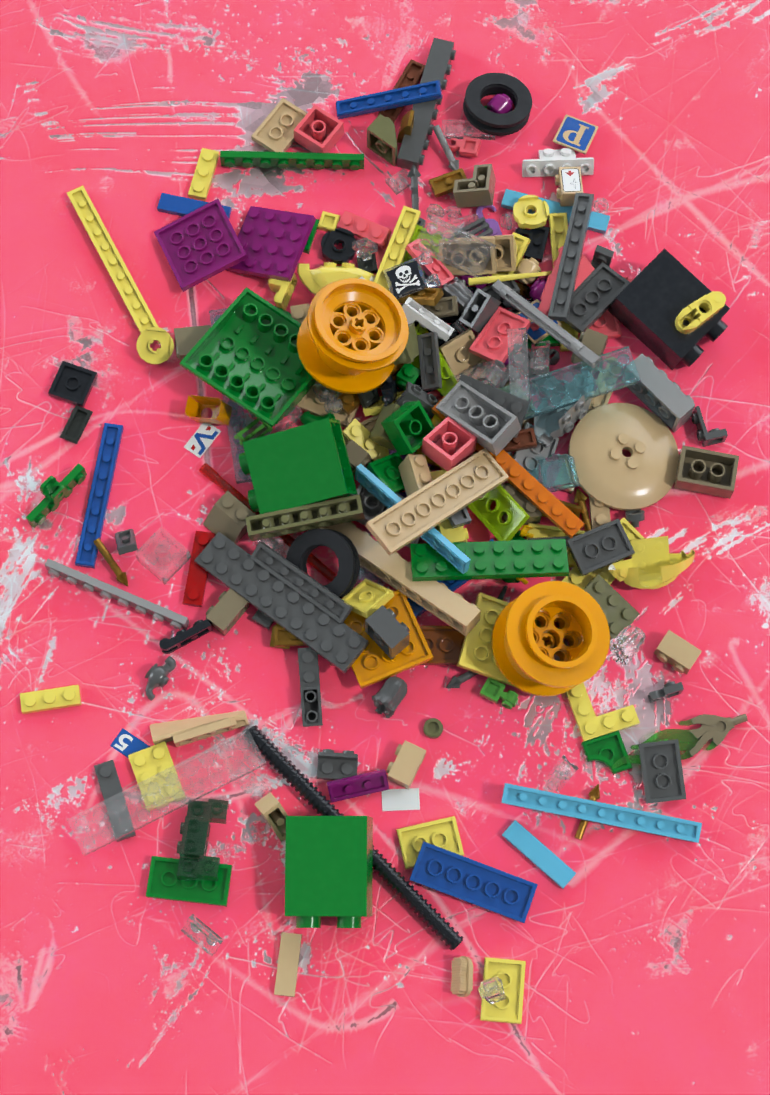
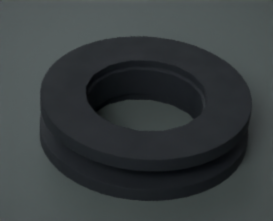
[463,73,532,136]
[286,529,360,598]

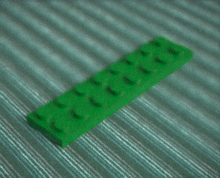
[410,539,569,581]

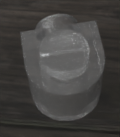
[478,976,506,1004]

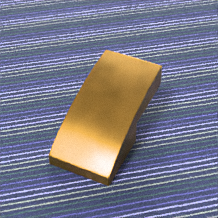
[397,110,414,143]

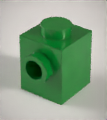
[395,363,421,391]

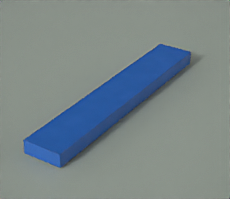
[336,80,442,119]

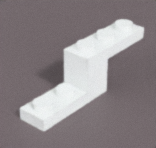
[402,297,455,341]

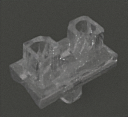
[543,755,579,794]

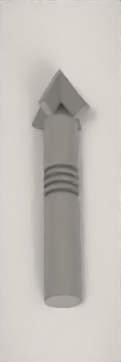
[433,125,459,171]

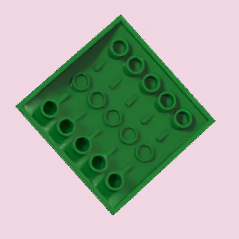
[179,287,316,427]

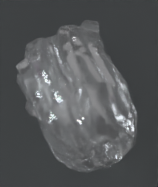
[609,625,646,666]

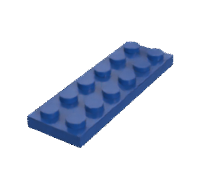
[409,841,538,923]

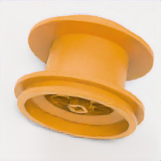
[297,278,409,394]
[492,581,610,697]

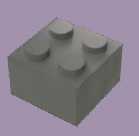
[365,605,410,660]

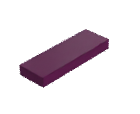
[327,769,389,803]

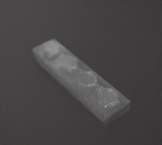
[507,327,531,402]

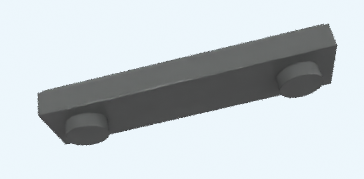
[94,760,136,842]

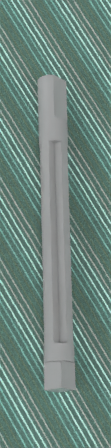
[492,279,601,368]

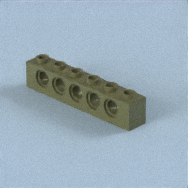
[245,494,365,541]

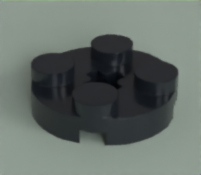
[321,228,357,264]

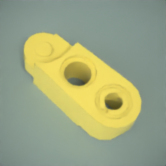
[675,291,726,334]

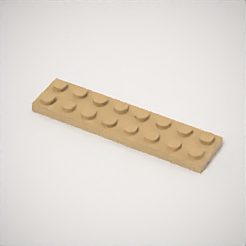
[365,448,509,556]

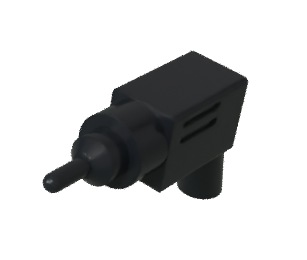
[381,374,398,407]

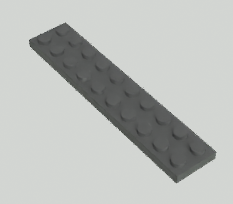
[194,532,369,674]

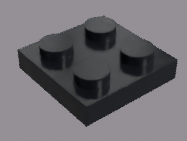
[48,361,98,408]

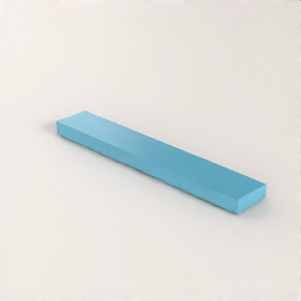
[501,189,610,234]

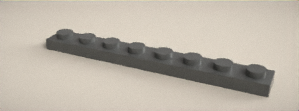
[548,193,594,322]

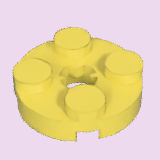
[513,195,549,229]
[136,327,174,365]

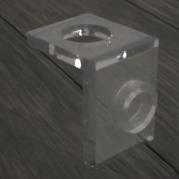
[385,168,411,195]

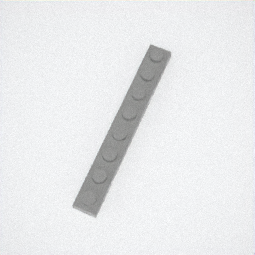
[45,558,189,630]

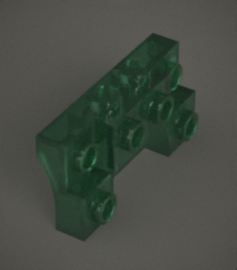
[177,799,229,881]

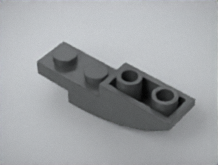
[298,648,323,727]

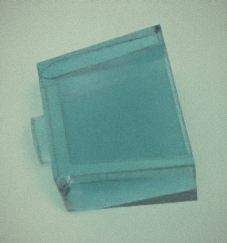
[537,454,580,493]

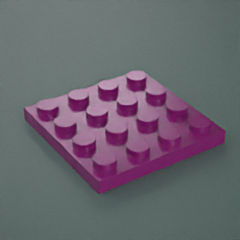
[154,198,248,292]
[226,206,316,282]

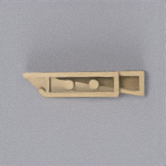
[149,710,249,748]

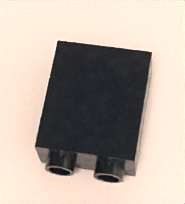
[608,248,730,370]

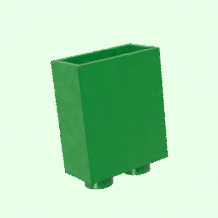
[239,418,358,514]
[285,816,373,928]

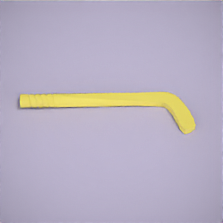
[468,271,552,286]

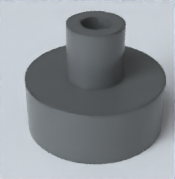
[625,509,645,528]

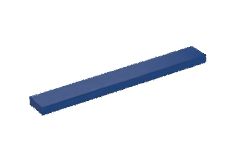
[75,423,124,569]

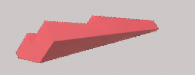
[530,246,595,331]

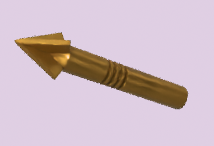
[574,488,592,532]
[93,538,128,586]
[574,784,600,840]

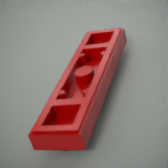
[182,530,215,607]

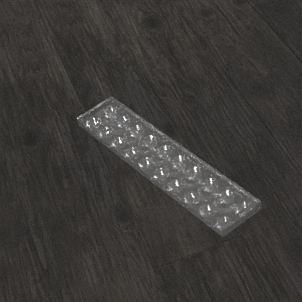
[66,728,266,857]

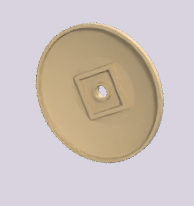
[568,403,679,511]

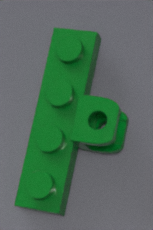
[26,463,87,528]

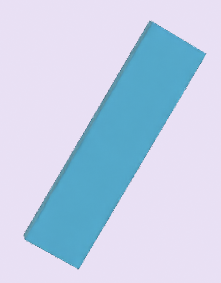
[502,820,576,889]

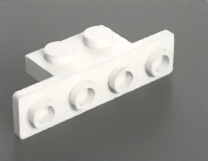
[522,148,594,177]

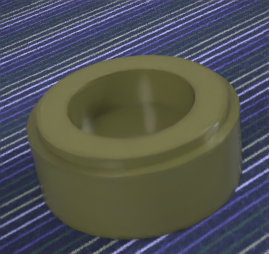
[423,718,443,739]

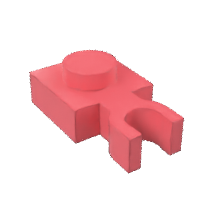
[449,137,481,158]

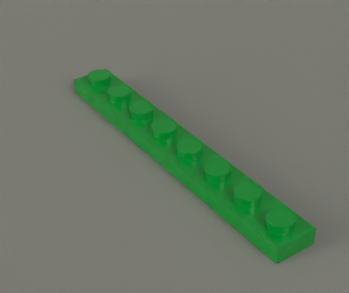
[220,151,364,170]

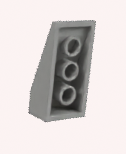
[436,380,521,456]

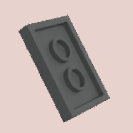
[566,518,635,576]
[638,739,686,804]

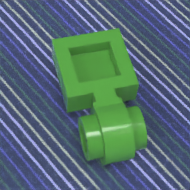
[479,677,519,710]

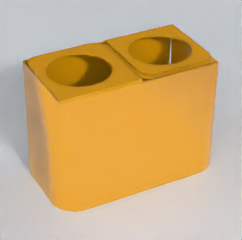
[185,395,232,425]

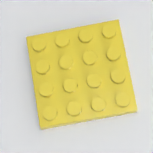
[457,592,545,687]

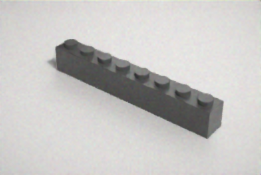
[397,38,457,170]

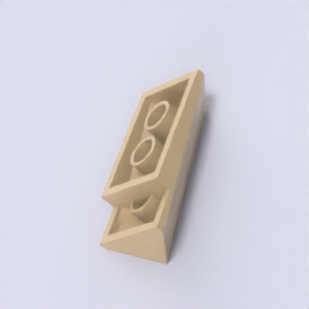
[439,234,517,275]

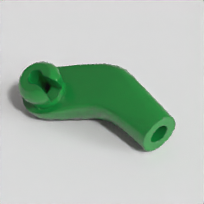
[300,411,335,425]

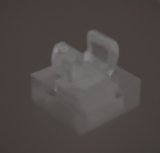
[352,238,378,261]

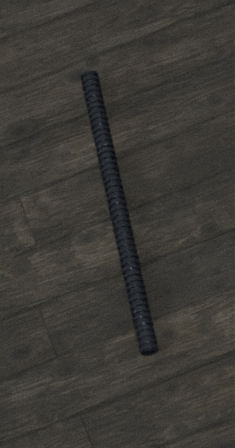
[244,725,464,950]

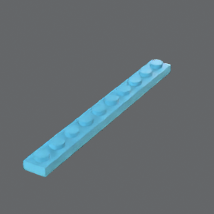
[501,783,702,843]

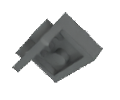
[394,382,438,419]

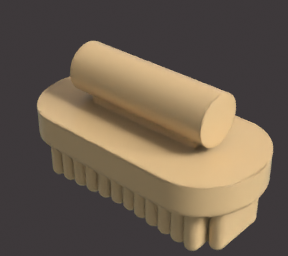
[450,956,473,998]

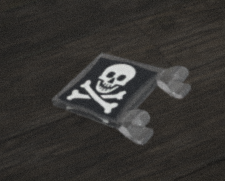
[383,251,441,299]

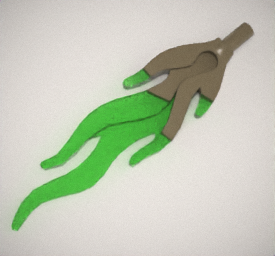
[610,714,748,771]

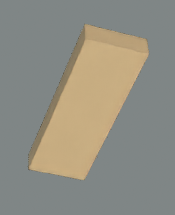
[274,932,302,997]

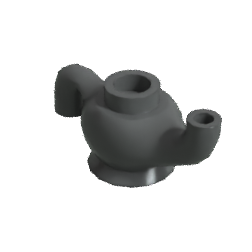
[145,656,176,701]

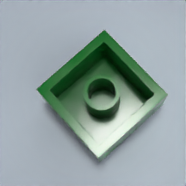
[381,401,435,455]

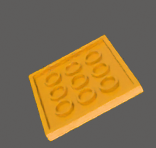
[344,590,433,689]

